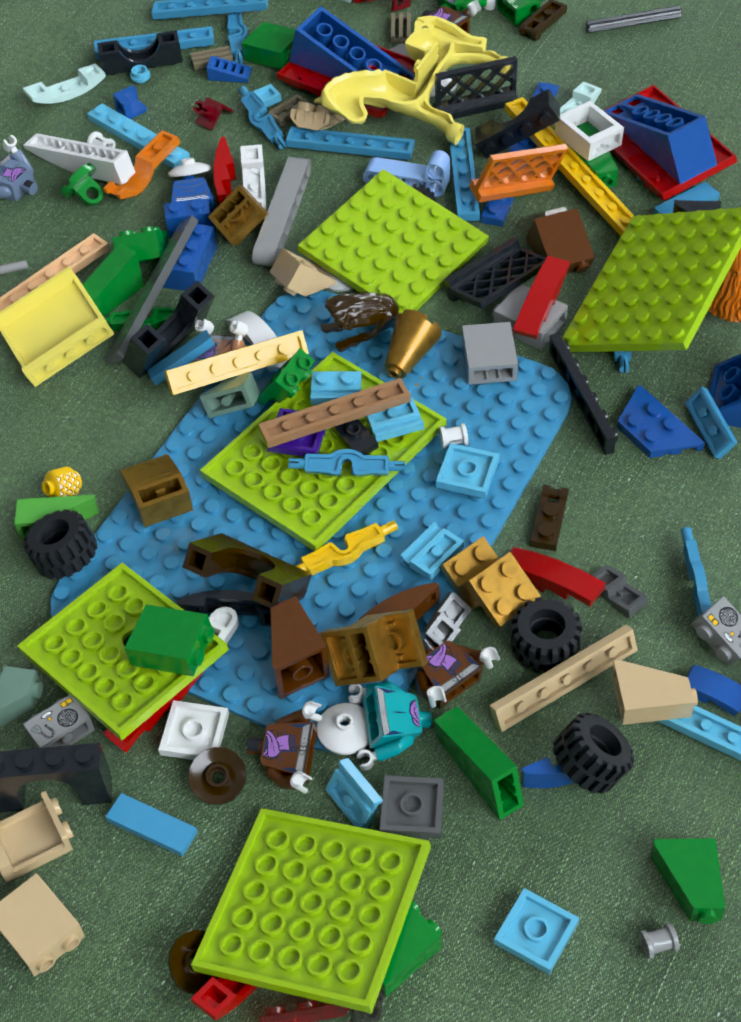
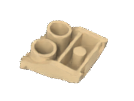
[290,101,345,130]

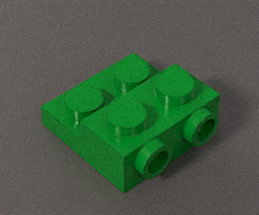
[257,348,315,405]

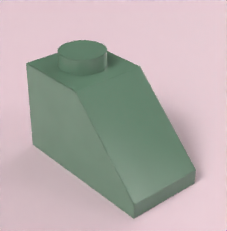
[200,372,260,418]
[0,666,43,727]

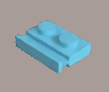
[310,371,362,405]
[365,397,424,442]
[400,522,464,581]
[325,758,383,829]

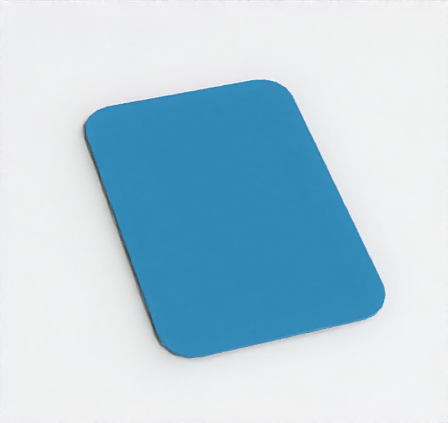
[51,290,572,753]

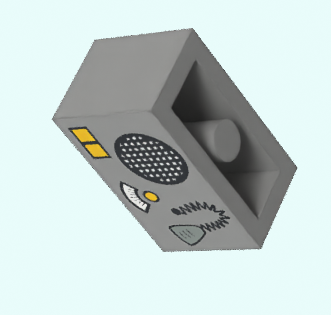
[691,596,741,666]
[23,695,95,748]

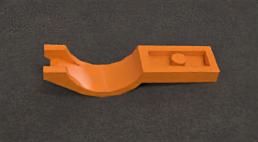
[103,130,180,199]

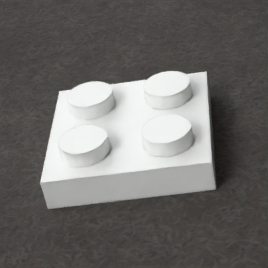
[158,700,229,760]

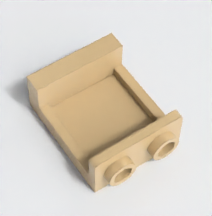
[0,791,74,883]
[0,873,85,976]

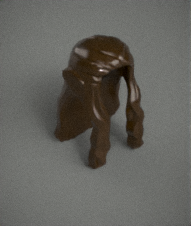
[321,292,399,352]

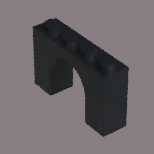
[123,280,215,378]
[0,743,112,813]

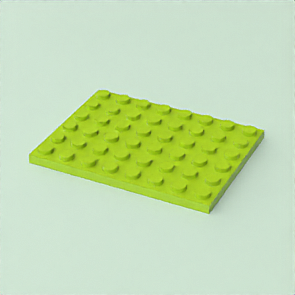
[562,207,741,352]
[200,352,447,551]

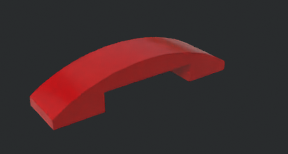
[191,977,257,1021]

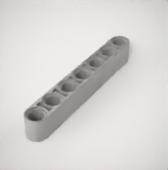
[252,157,311,267]

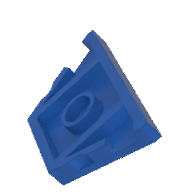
[617,385,705,458]

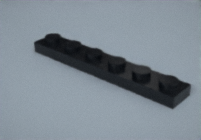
[549,333,618,455]

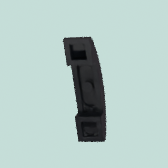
[177,590,271,626]

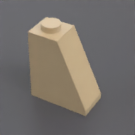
[611,660,698,725]

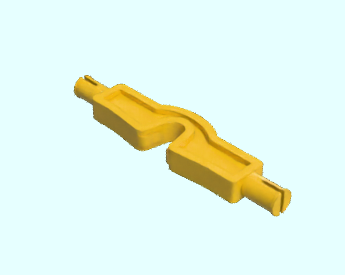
[296,520,398,576]

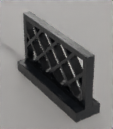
[433,56,518,119]
[444,237,546,309]

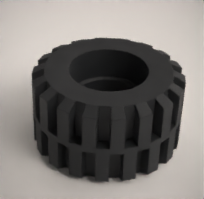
[23,509,97,579]
[511,597,582,672]
[553,712,634,794]

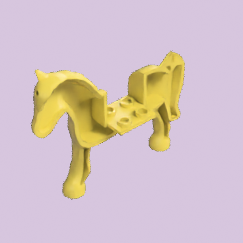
[314,16,511,145]

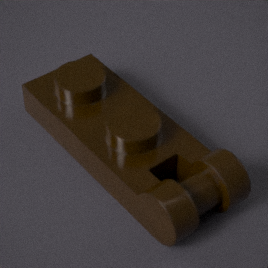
[519,0,567,41]
[530,484,569,551]

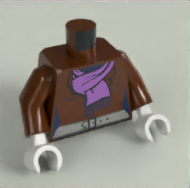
[421,0,481,34]
[415,639,500,709]
[247,701,322,794]

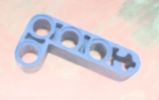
[363,150,450,197]

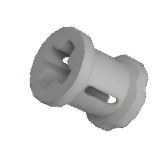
[639,923,680,959]

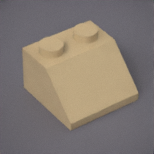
[270,248,337,297]

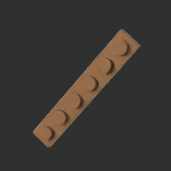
[259,378,411,448]

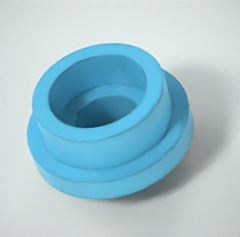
[130,65,151,84]

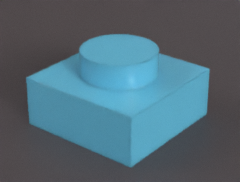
[253,84,282,107]

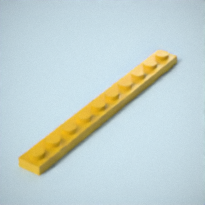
[504,97,634,236]

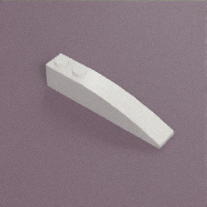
[23,133,136,185]

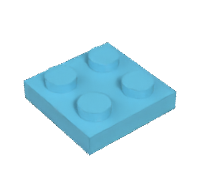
[436,443,499,499]
[494,888,579,975]

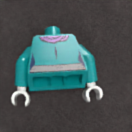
[348,681,432,771]

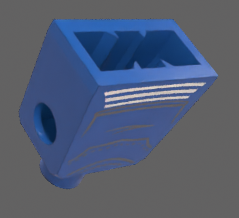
[171,175,215,213]

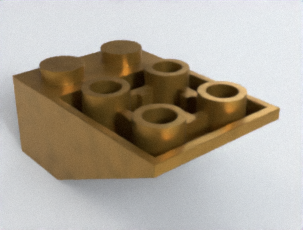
[120,454,193,528]

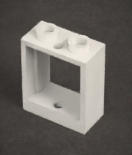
[555,101,624,161]

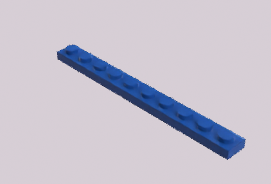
[481,82,559,227]

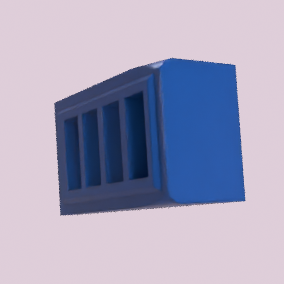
[207,56,252,83]

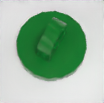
[60,163,103,206]

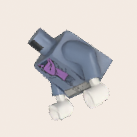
[0,135,38,201]

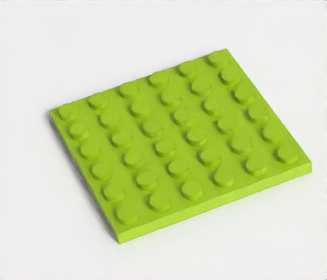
[298,169,489,313]
[191,808,431,1014]

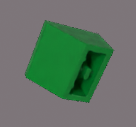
[112,226,168,262]

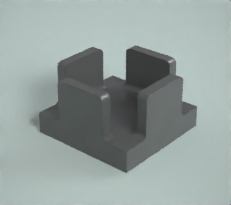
[380,775,444,840]

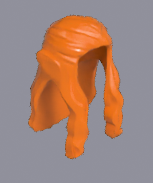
[708,249,741,323]

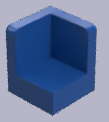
[113,85,147,119]

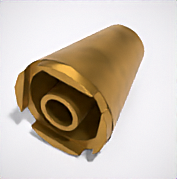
[384,309,442,379]

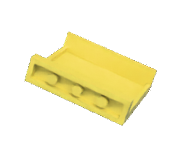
[0,266,114,387]

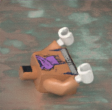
[193,319,248,362]

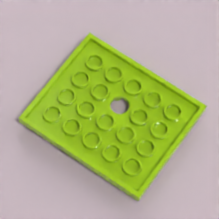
[17,562,229,741]

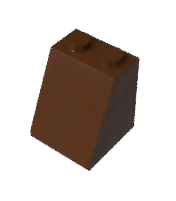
[526,208,595,275]
[271,596,330,699]

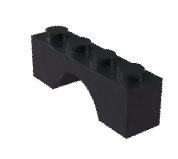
[97,30,183,75]
[475,89,560,159]

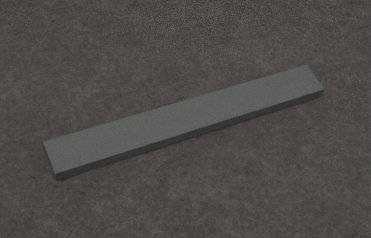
[105,215,198,364]

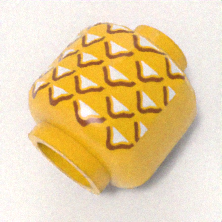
[42,466,82,497]

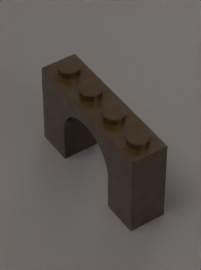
[182,533,312,609]

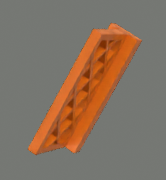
[469,144,568,203]

